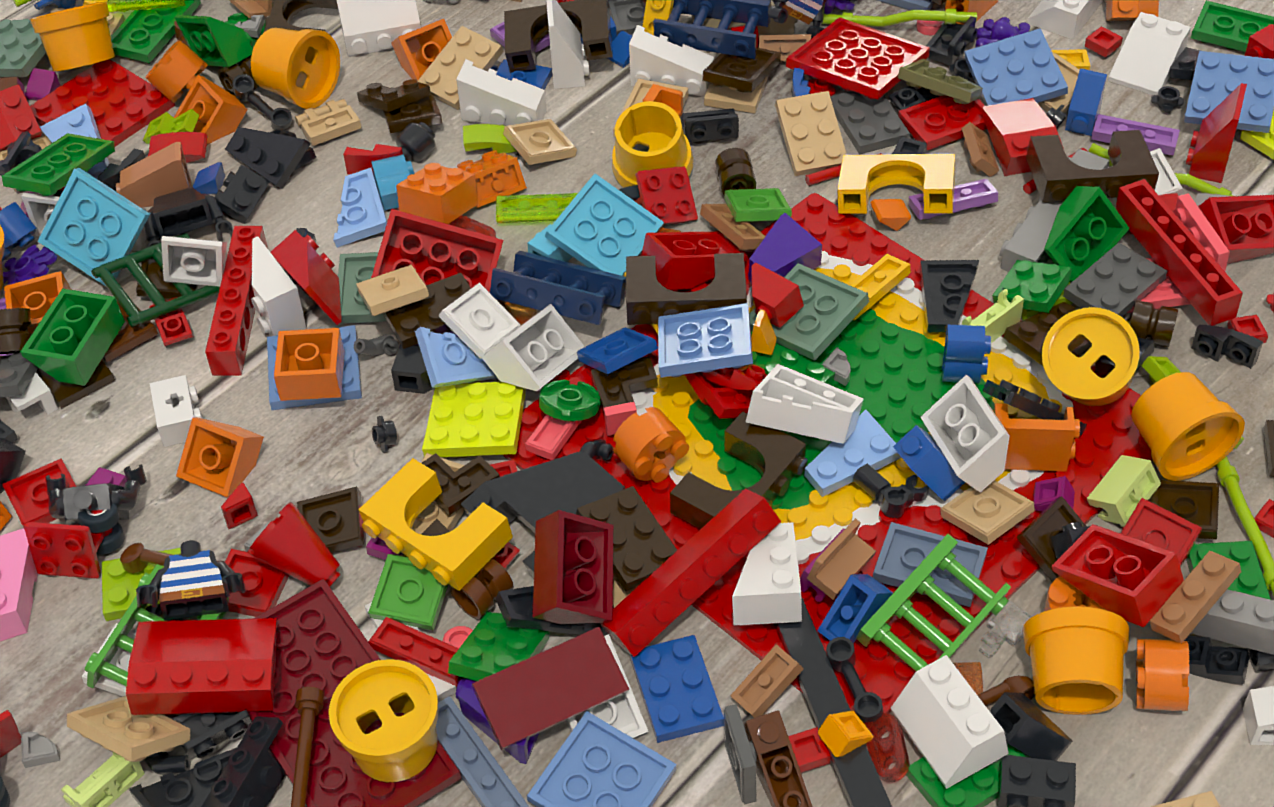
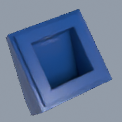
[607,31,632,68]
[193,162,225,194]

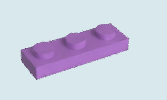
[1091,114,1180,156]
[909,179,998,220]

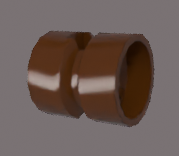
[451,558,514,619]

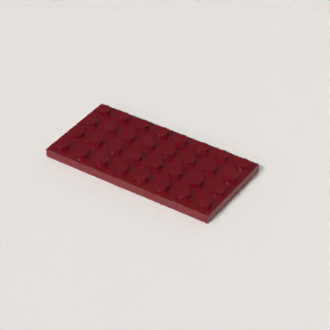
[248,579,462,807]

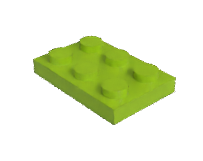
[102,548,181,621]

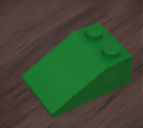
[1044,186,1129,283]

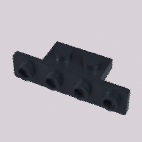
[202,716,285,807]

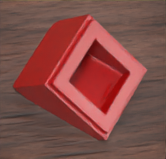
[221,482,258,529]

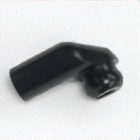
[580,439,614,461]
[144,752,190,774]

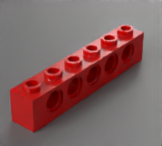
[205,226,268,376]

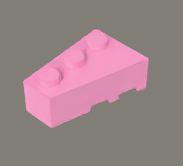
[0,528,38,642]

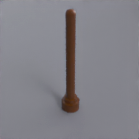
[291,687,325,807]

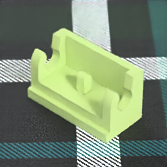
[962,289,1024,343]
[1087,455,1161,527]
[61,752,145,807]

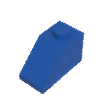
[1065,68,1107,136]
[893,425,966,501]
[817,574,893,643]

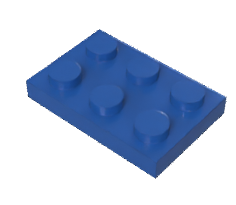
[629,635,724,743]

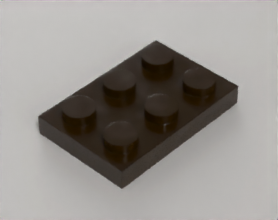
[702,47,781,93]
[382,273,471,349]
[1003,302,1092,366]
[576,486,677,591]

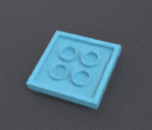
[38,168,150,286]
[545,174,664,276]

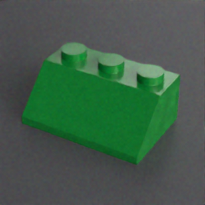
[174,15,253,67]
[20,288,125,386]

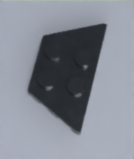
[982,379,1087,436]

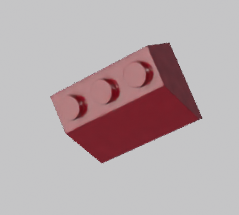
[533,510,614,624]

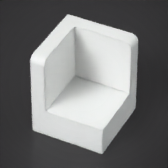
[6,373,58,415]

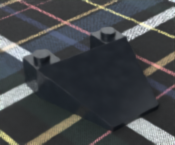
[461,450,626,579]

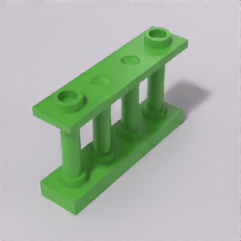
[856,534,1011,671]
[85,564,229,716]

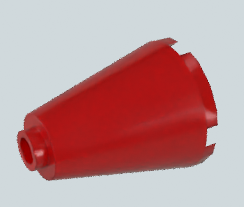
[247,502,341,587]

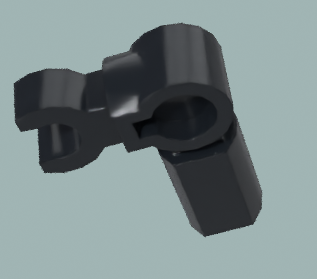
[853,463,930,518]

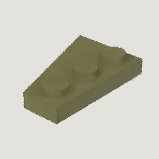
[898,59,983,104]

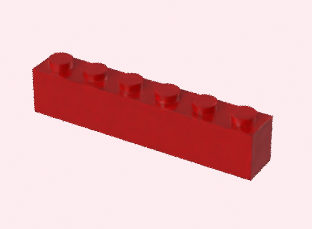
[1115,179,1243,326]
[600,488,781,657]

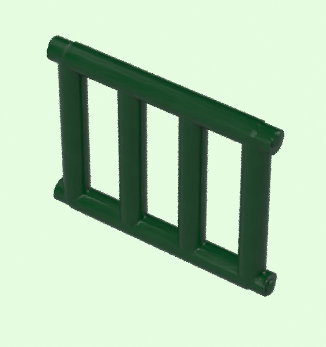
[91,233,220,327]

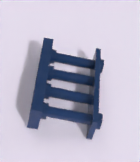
[653,0,771,59]
[490,251,626,325]

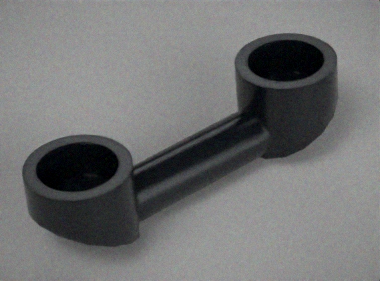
[233,74,292,130]
[827,637,883,723]

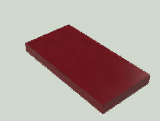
[472,627,630,750]

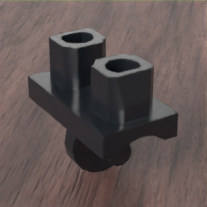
[0,131,42,176]

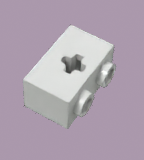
[149,375,202,447]

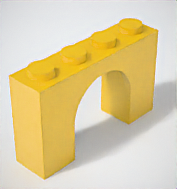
[837,154,955,214]
[358,458,513,591]

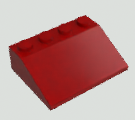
[371,209,504,292]
[126,618,277,715]

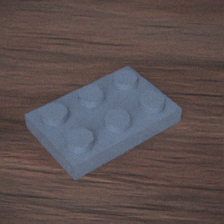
[873,522,988,607]

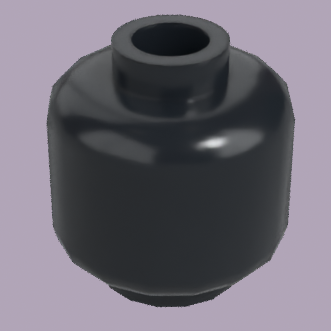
[395,122,436,162]

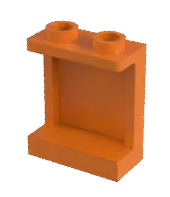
[993,403,1080,471]

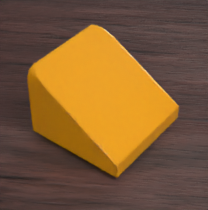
[751,309,777,355]
[818,711,874,757]

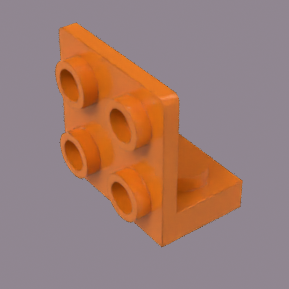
[457,150,527,208]

